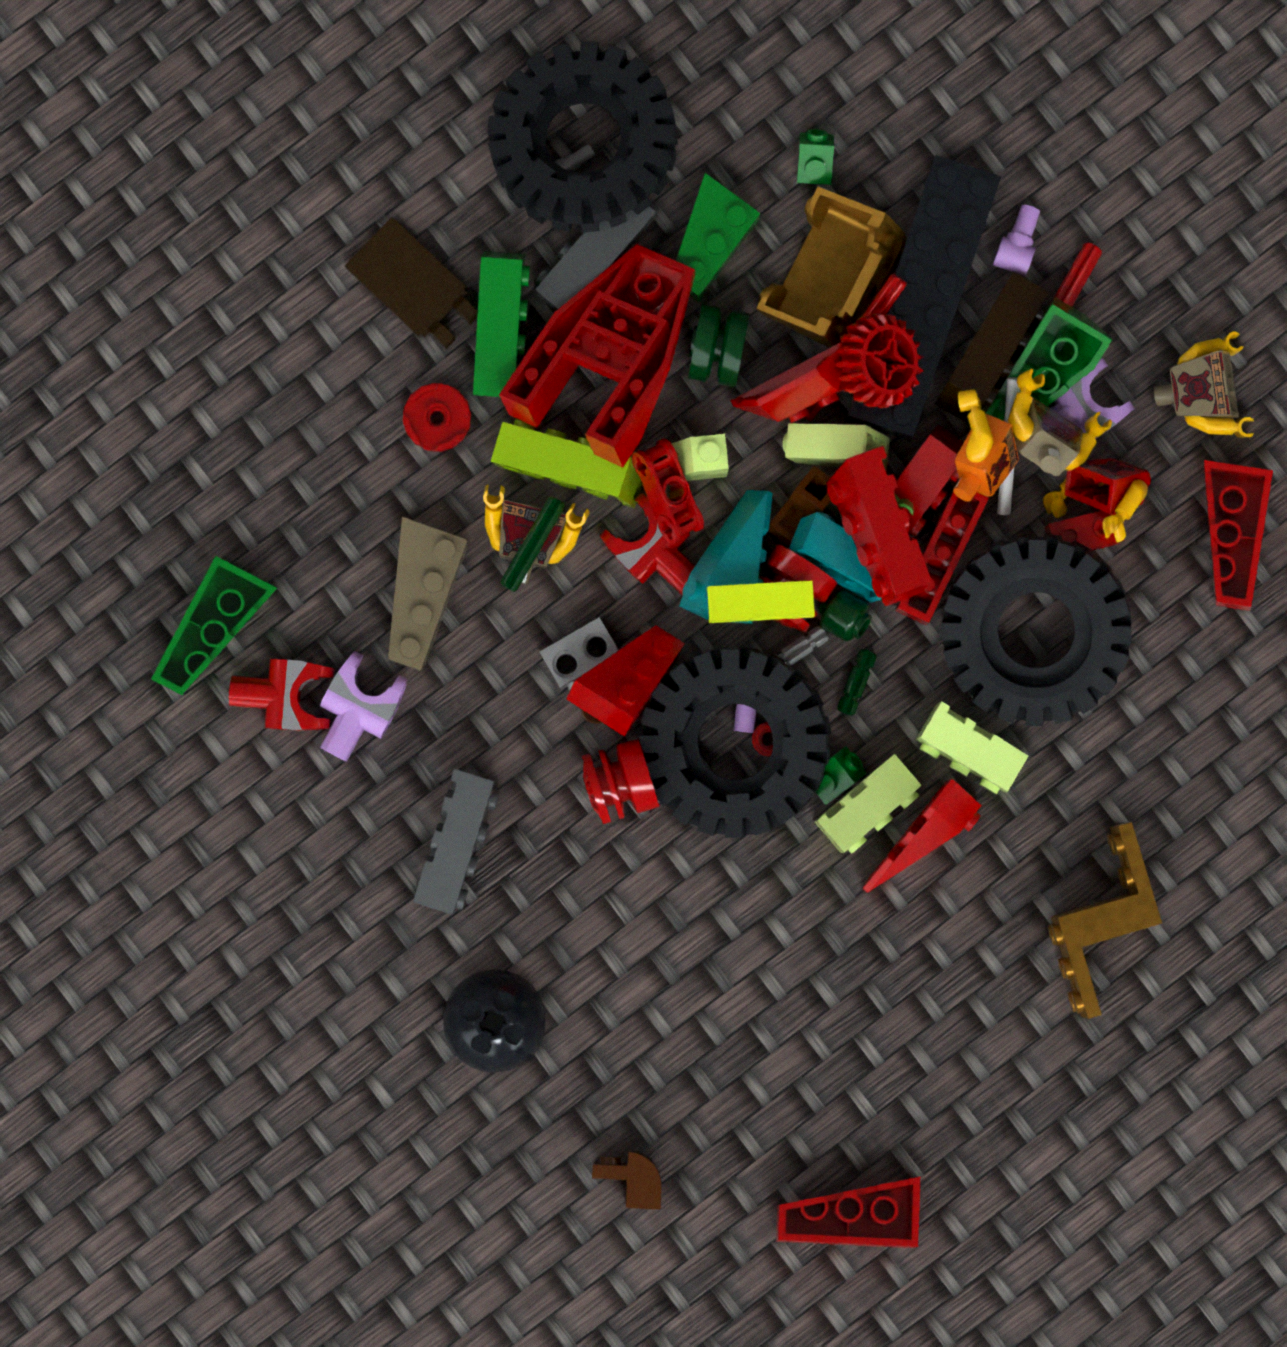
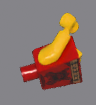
[1043,458,1151,542]

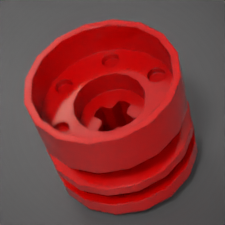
[758,544,837,633]
[582,738,659,824]

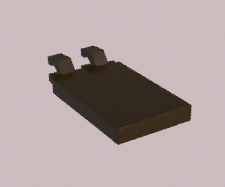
[345,217,478,350]

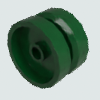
[688,304,750,388]

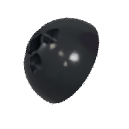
[443,969,546,1073]

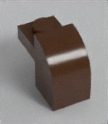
[768,465,831,547]
[592,1149,662,1210]

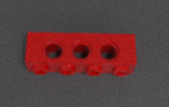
[895,484,989,625]

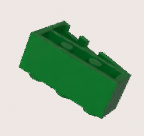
[676,173,761,302]

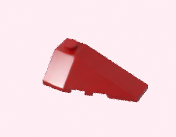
[861,779,982,893]

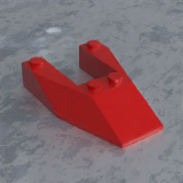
[499,244,696,468]

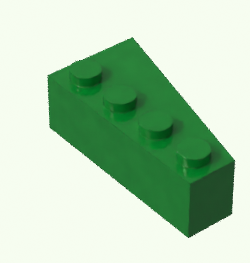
[473,251,530,397]

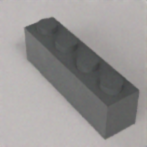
[535,206,656,311]

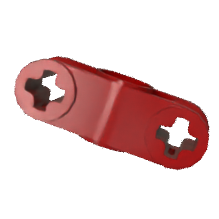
[632,438,704,544]

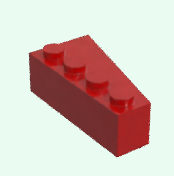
[826,446,932,607]
[1203,460,1273,611]
[776,1176,921,1248]

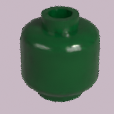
[818,590,872,641]

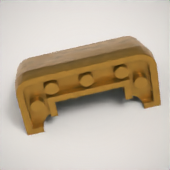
[756,187,906,348]

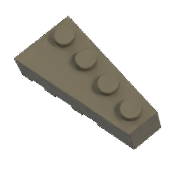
[388,517,469,672]

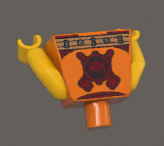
[953,390,1019,502]

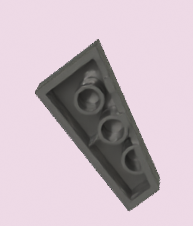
[413,769,500,915]

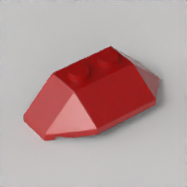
[730,342,847,424]

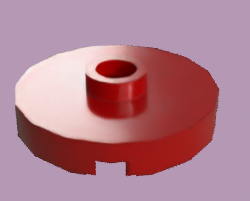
[402,383,472,452]

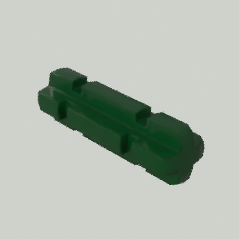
[837,649,877,716]

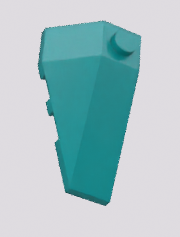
[679,490,773,624]

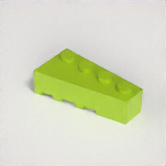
[491,420,642,509]

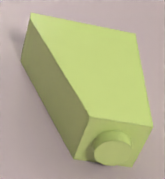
[783,423,890,472]
[666,434,729,481]

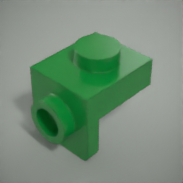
[797,129,834,185]
[816,746,866,805]

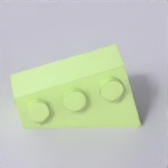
[916,701,1028,794]
[814,754,922,854]

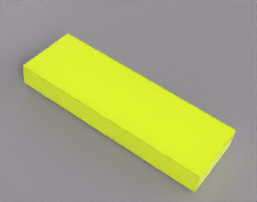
[707,581,815,623]

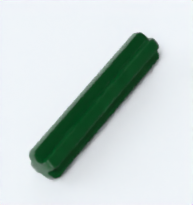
[501,496,565,592]

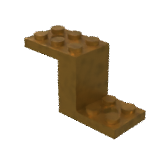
[1047,822,1162,1019]

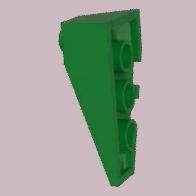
[985,297,1113,421]

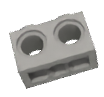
[540,617,618,690]

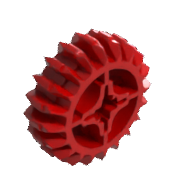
[835,313,924,408]

